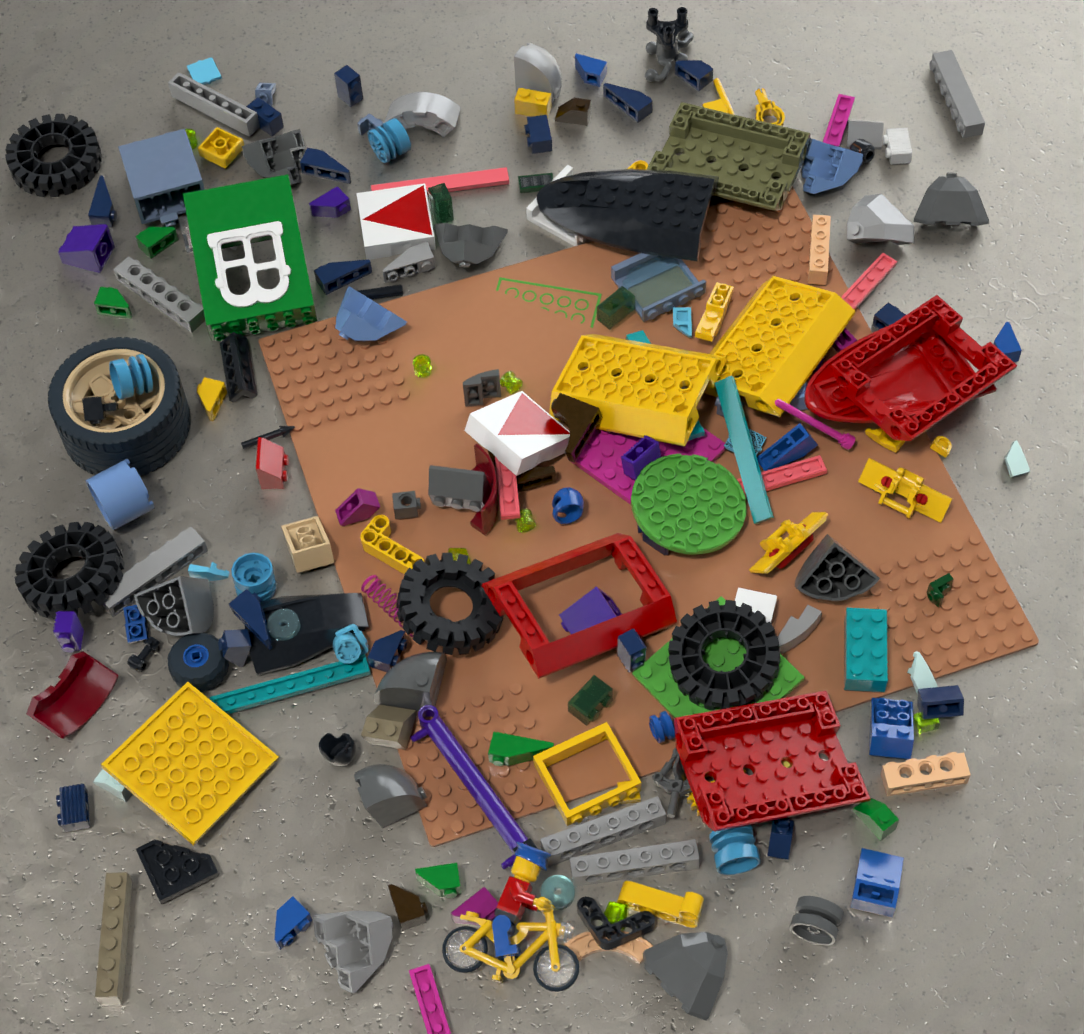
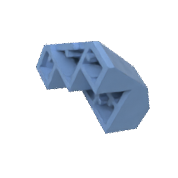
[802,138,863,194]
[335,286,407,341]

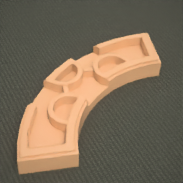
[564,930,653,964]

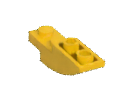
[695,282,734,342]

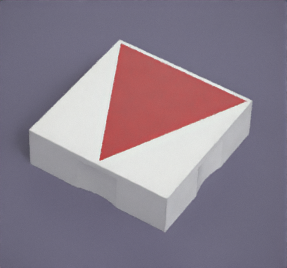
[356,183,436,260]
[464,391,570,476]

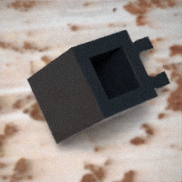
[82,396,119,424]

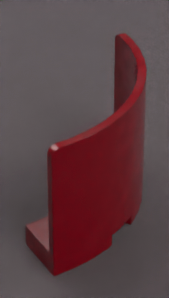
[470,444,499,536]
[26,651,118,739]

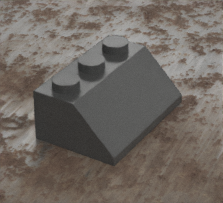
[428,465,492,512]

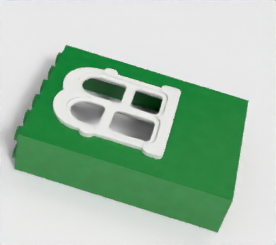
[183,174,317,342]

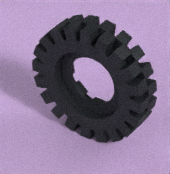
[396,553,504,655]

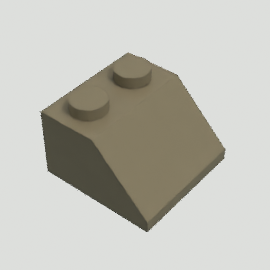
[361,705,417,750]

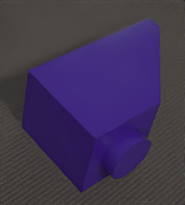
[309,186,351,218]

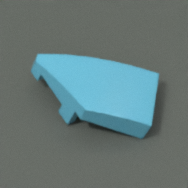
[673,307,692,338]
[188,562,230,581]

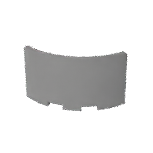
[384,92,461,137]

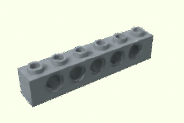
[114,256,205,333]
[540,796,666,867]
[570,839,700,887]

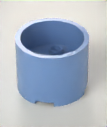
[86,459,155,531]

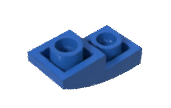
[123,605,148,644]

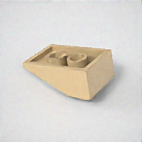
[281,516,334,573]

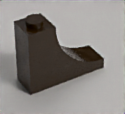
[551,393,603,463]
[488,450,556,492]

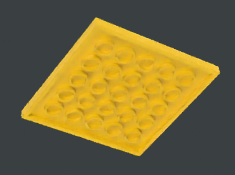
[101,682,279,846]

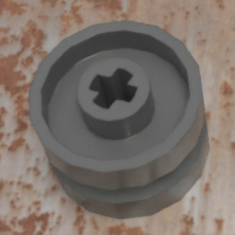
[790,896,844,945]

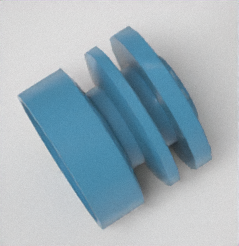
[368,118,411,163]
[109,354,153,400]
[231,553,276,601]
[709,825,760,875]

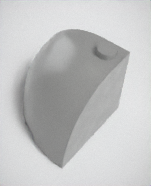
[514,43,562,103]

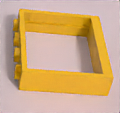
[533,722,641,826]

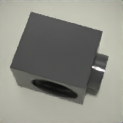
[392,491,421,519]

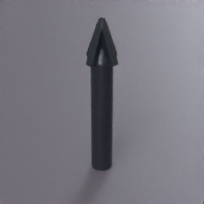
[241,426,295,449]

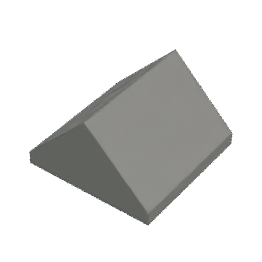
[847,120,884,150]

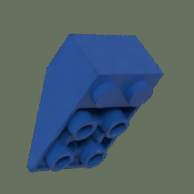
[869,697,914,759]
[850,848,904,918]

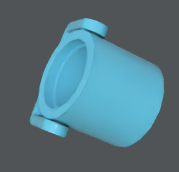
[333,624,369,664]

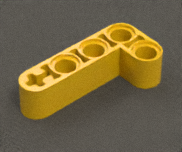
[360,515,425,574]
[617,881,704,928]

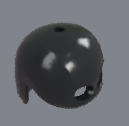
[319,733,356,766]

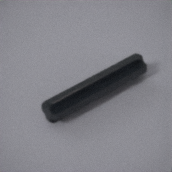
[358,284,403,299]

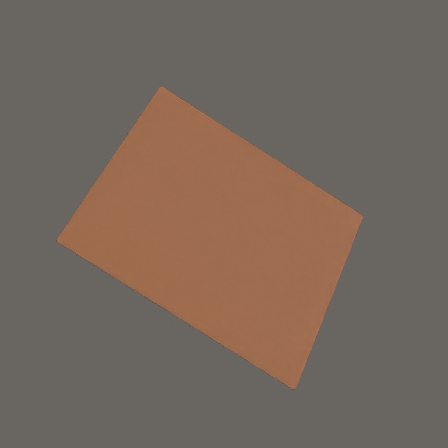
[259,186,1039,847]

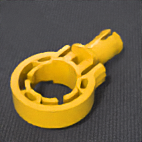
[755,88,785,126]

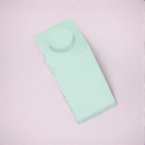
[93,769,132,802]

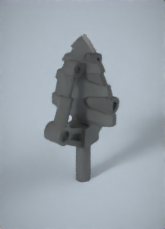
[652,748,692,818]

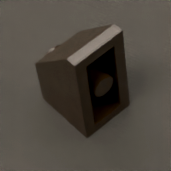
[555,97,591,126]
[388,884,429,931]

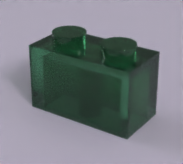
[428,183,454,224]
[597,286,635,330]
[568,675,613,726]

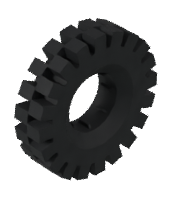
[5,114,102,198]
[14,522,124,619]
[668,600,780,711]

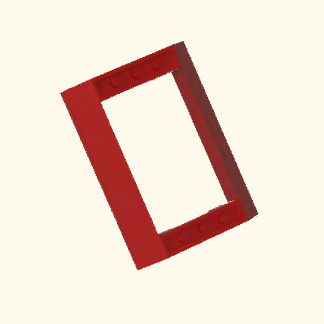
[831,295,1017,441]
[482,533,677,679]

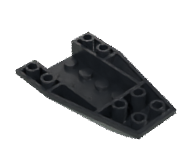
[244,593,369,676]

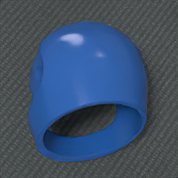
[552,487,584,524]

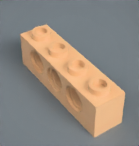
[808,215,831,285]
[881,752,971,797]

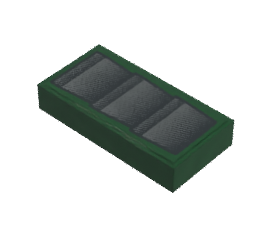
[518,173,553,193]

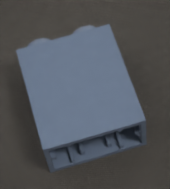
[118,129,205,224]

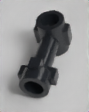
[127,636,160,672]

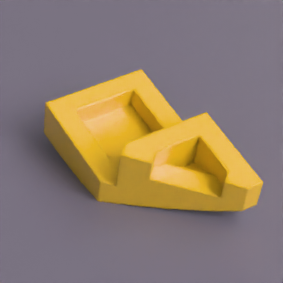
[865,428,905,453]

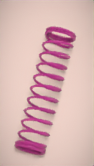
[361,575,413,637]

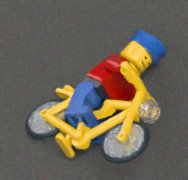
[442,842,579,992]

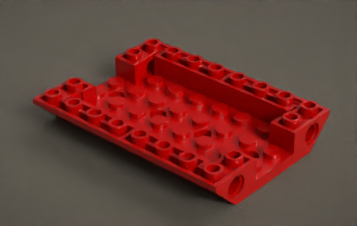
[674,691,870,832]

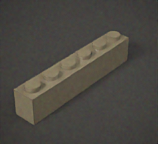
[95,872,132,1006]

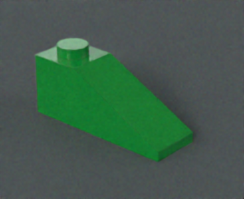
[488,731,554,766]

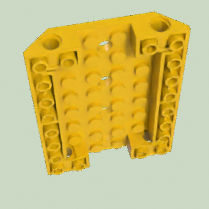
[686,276,856,417]
[549,334,727,446]

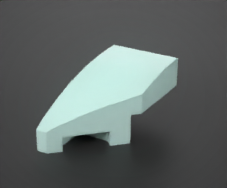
[1004,440,1030,478]
[907,651,938,694]

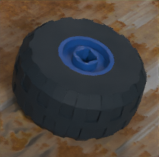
[167,632,229,692]

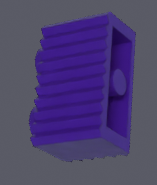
[621,435,661,480]
[53,611,84,653]

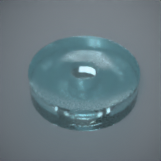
[267,609,300,641]
[541,875,575,910]

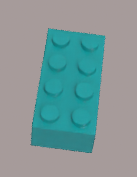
[844,607,888,692]

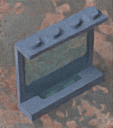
[611,253,706,322]

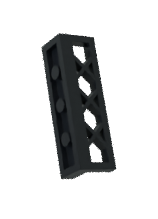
[220,332,257,403]

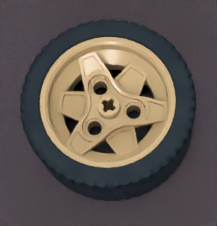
[48,337,191,476]

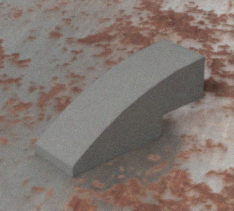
[778,605,822,654]

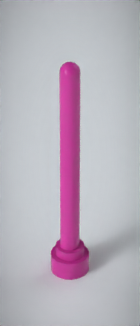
[775,399,855,450]

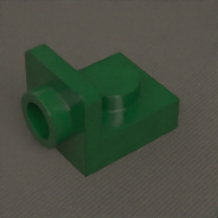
[927,573,954,607]

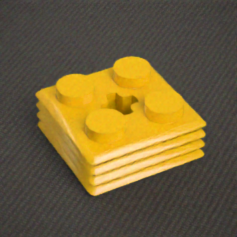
[197,127,244,168]

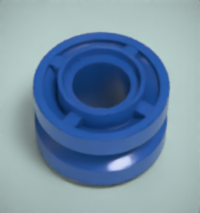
[649,711,675,744]

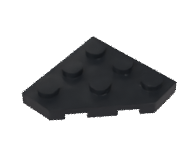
[136,839,219,904]

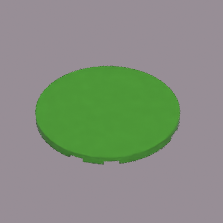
[631,454,747,555]

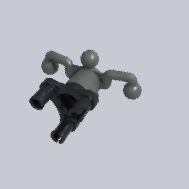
[645,7,694,82]

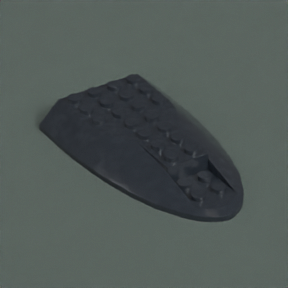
[537,169,719,261]

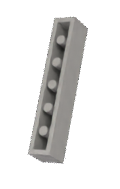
[929,50,985,138]
[168,72,260,137]
[102,526,208,617]

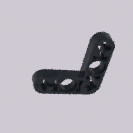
[577,896,655,950]

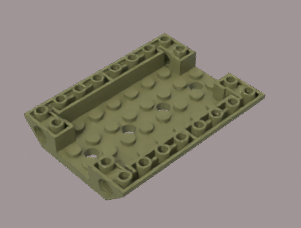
[647,102,810,211]

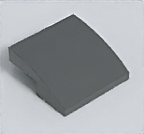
[463,369,501,407]

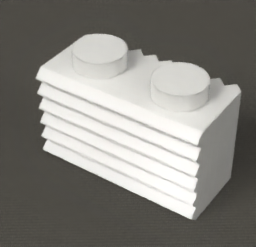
[883,128,912,165]

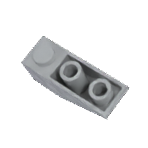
[383,242,435,283]

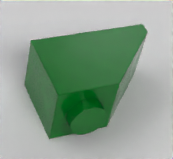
[135,227,179,259]
[94,287,132,319]
[852,798,899,841]
[415,863,462,898]

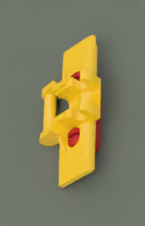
[858,458,953,523]
[749,512,828,574]

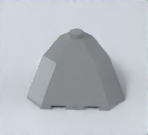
[847,194,914,245]
[313,910,393,993]

